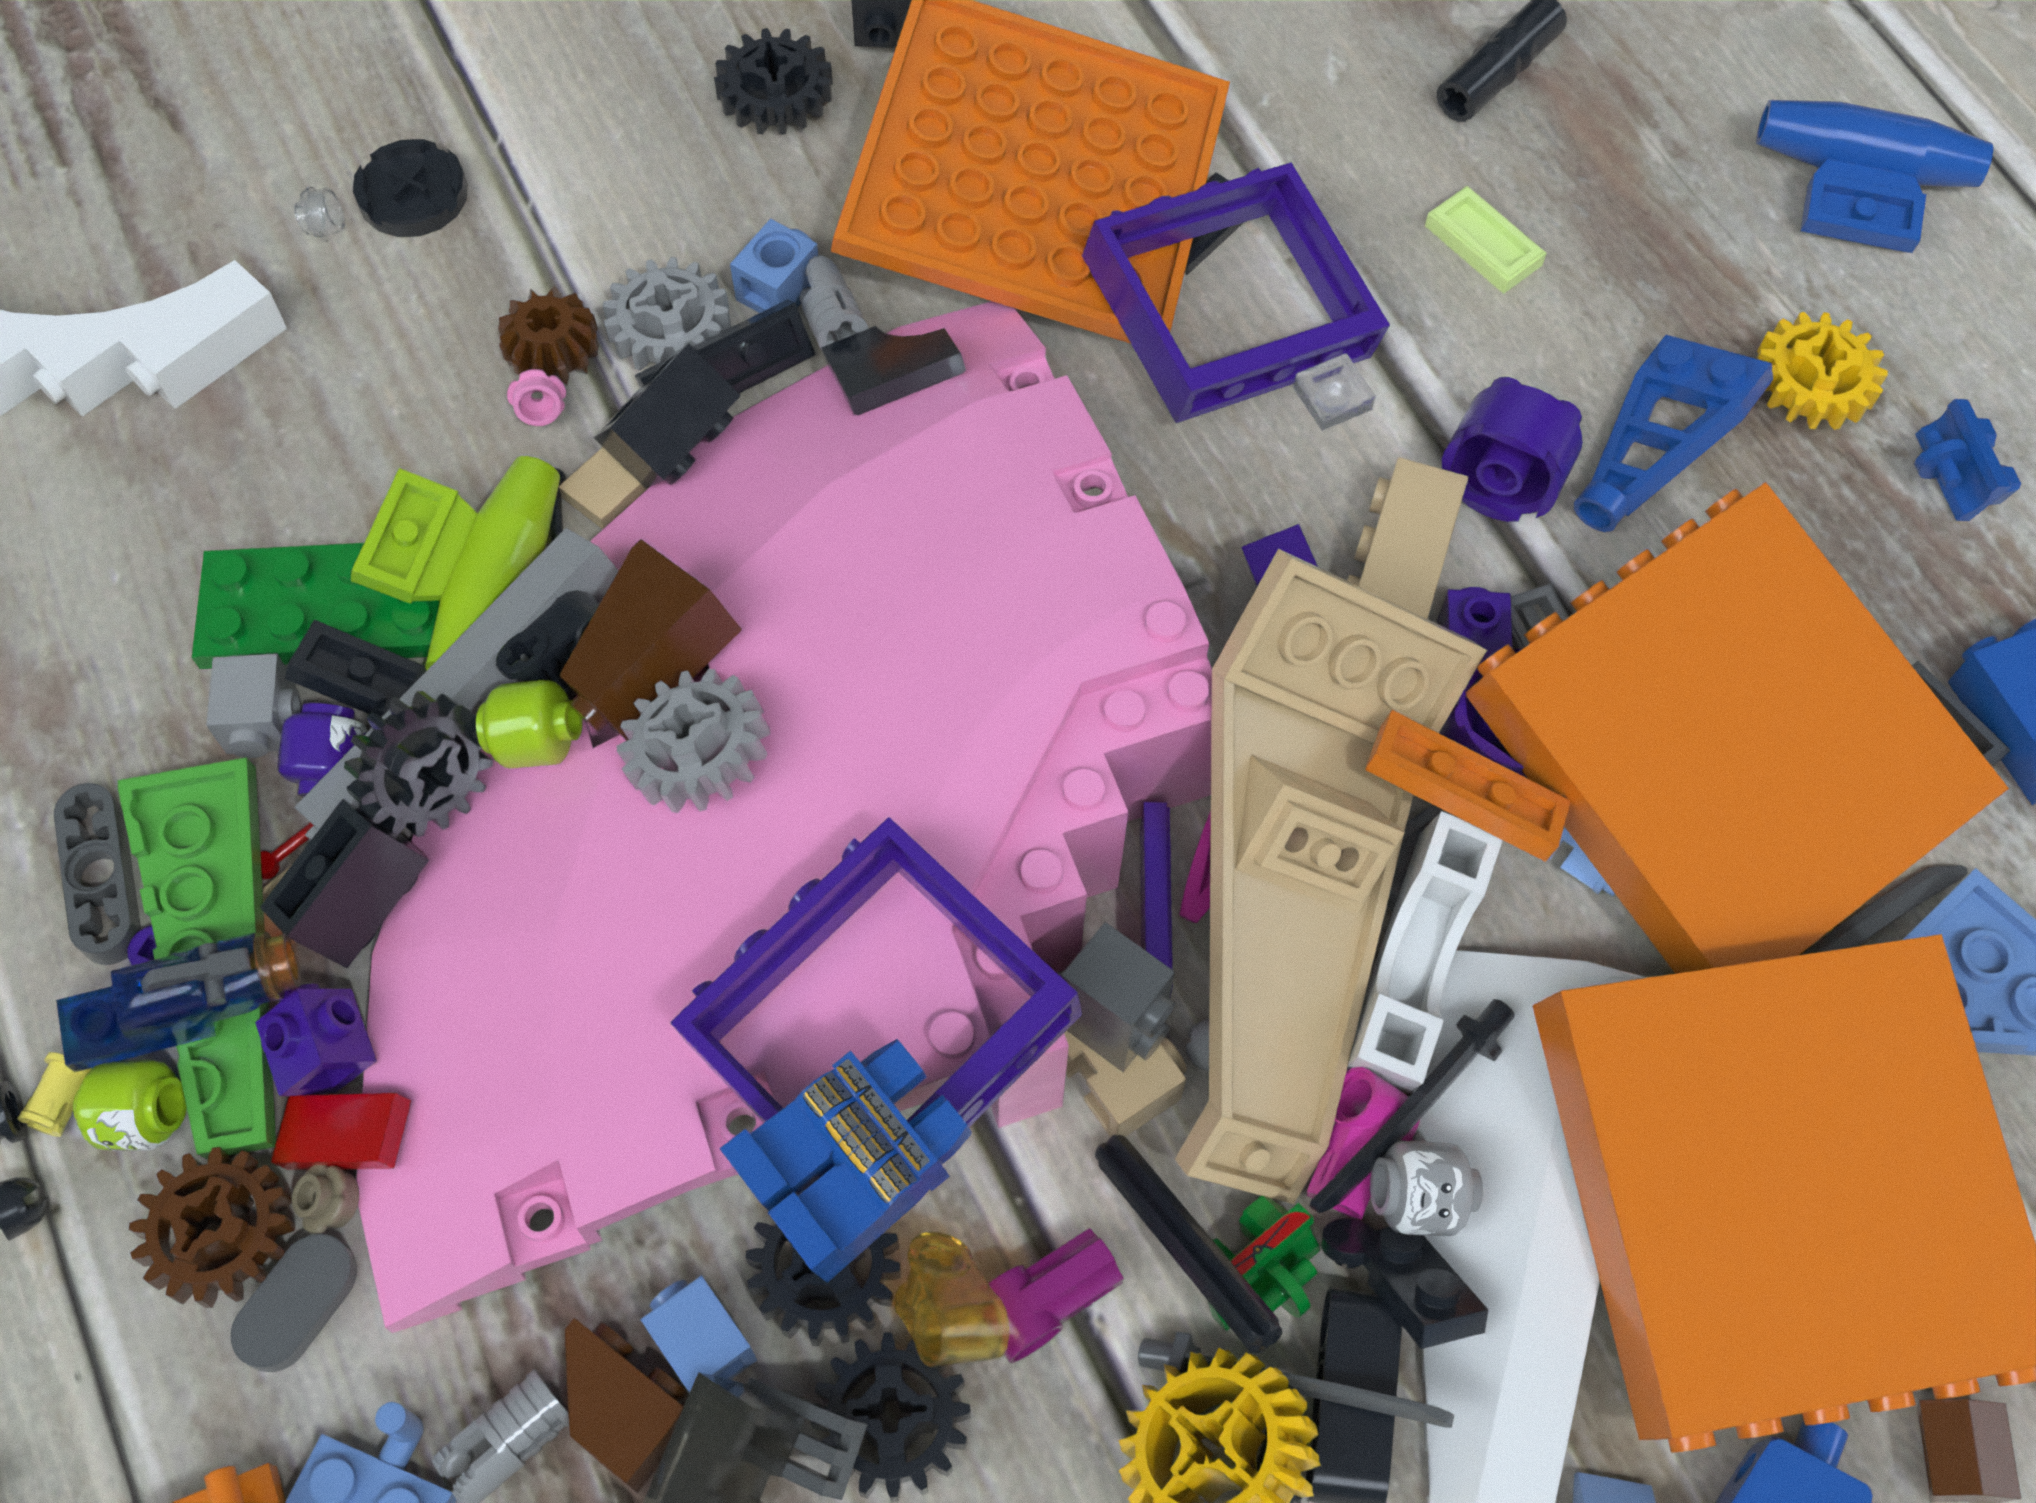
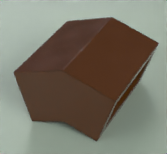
[1917,1399,2021,1503]

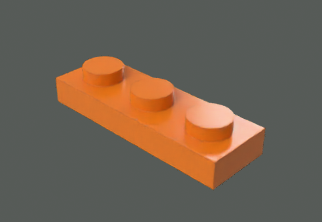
[1365,710,1571,862]

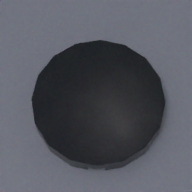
[353,139,468,237]

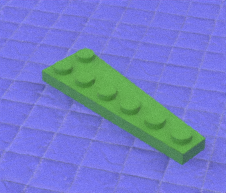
[118,757,276,1160]

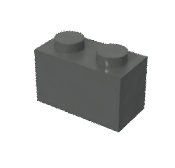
[1061,922,1175,1072]

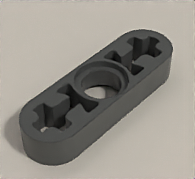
[54,783,141,965]

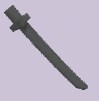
[1800,865,1968,955]
[1138,1332,1454,1428]

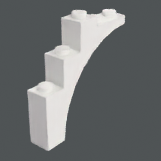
[0,260,287,417]

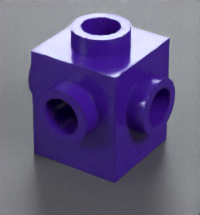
[255,983,377,1096]

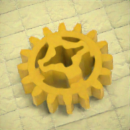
[1756,312,1888,430]

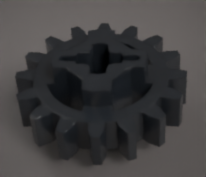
[714,28,833,135]
[344,691,493,837]
[745,1222,902,1346]
[810,1332,971,1502]

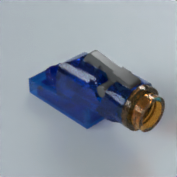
[56,931,300,1072]

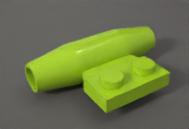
[351,456,560,670]

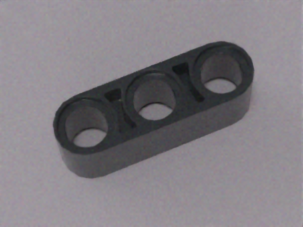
[1306,1287,1402,1503]

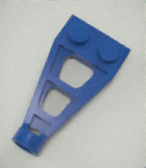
[1574,335,1773,532]

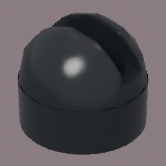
[0,1177,48,1241]

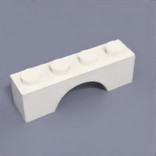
[1347,811,1503,1095]

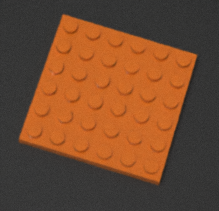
[831,0,1230,344]

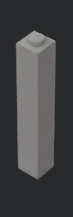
[294,528,619,840]

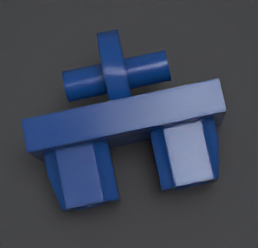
[1914,399,2021,521]

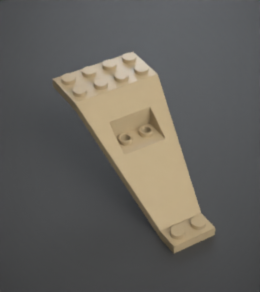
[1175,549,1487,1204]

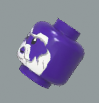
[277,703,368,797]

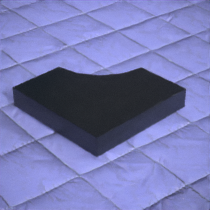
[821,326,966,416]

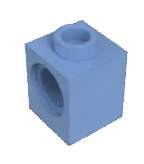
[730,218,818,313]
[640,1275,757,1405]

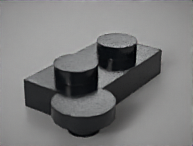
[285,619,427,717]
[1321,1219,1488,1349]

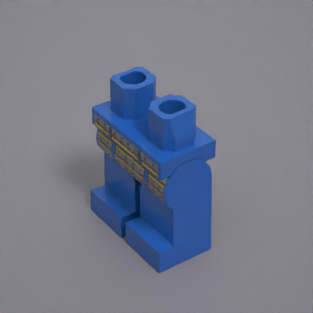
[719,1039,972,1283]

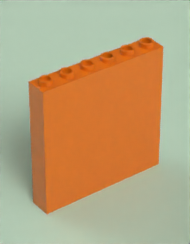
[1465,482,2009,974]
[1532,934,2036,1453]

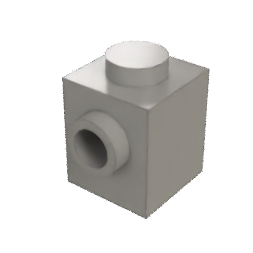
[206,654,302,758]

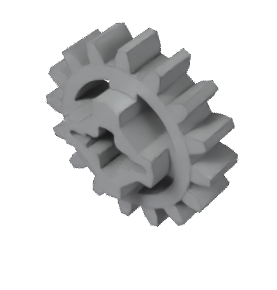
[603,257,731,370]
[617,669,770,813]

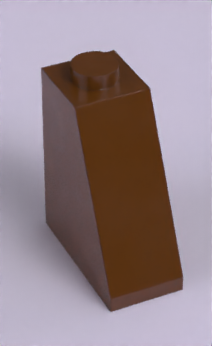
[560,539,742,741]

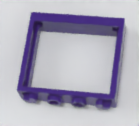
[1082,162,1390,423]
[670,817,1082,1127]

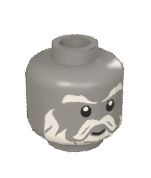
[1370,1141,1483,1236]

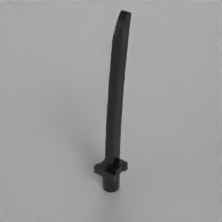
[1309,999,1515,1213]

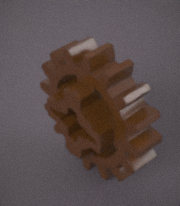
[129,1147,296,1308]

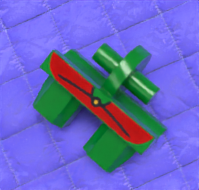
[1207,1196,1320,1331]

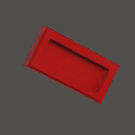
[271,1093,411,1170]

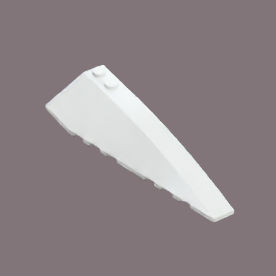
[1410,950,1647,1503]

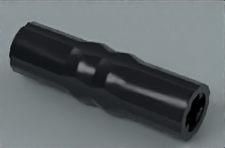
[1436,0,1567,122]

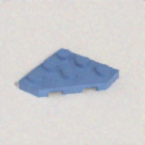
[1903,868,2036,1056]

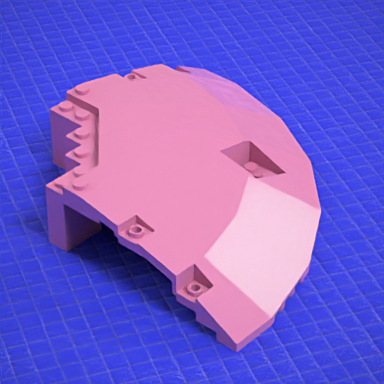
[356,301,1212,1333]

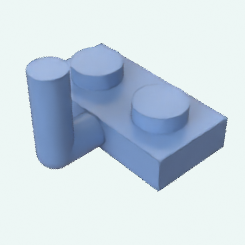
[285,1402,457,1503]

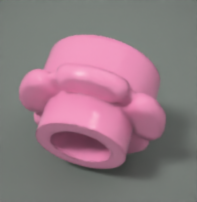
[507,369,566,426]

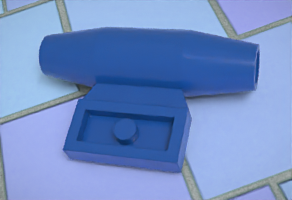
[1756,100,1994,253]

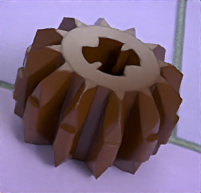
[498,285,599,385]

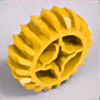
[1118,1347,1321,1503]

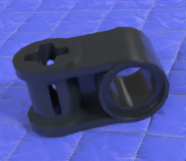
[496,590,600,701]

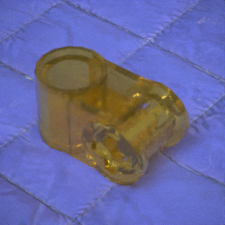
[893,1232,1009,1367]

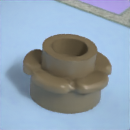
[292,1165,359,1234]

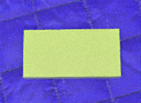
[1425,186,1547,294]

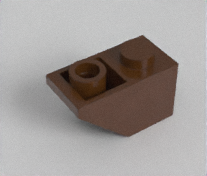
[564,1318,695,1494]

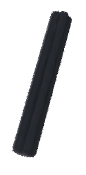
[1095,1135,1282,1354]

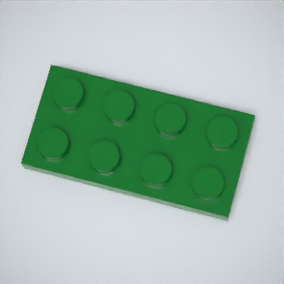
[191,543,440,669]

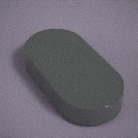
[231,1234,357,1372]

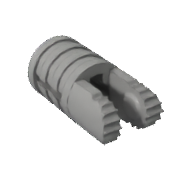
[799,254,869,350]
[432,1369,569,1503]

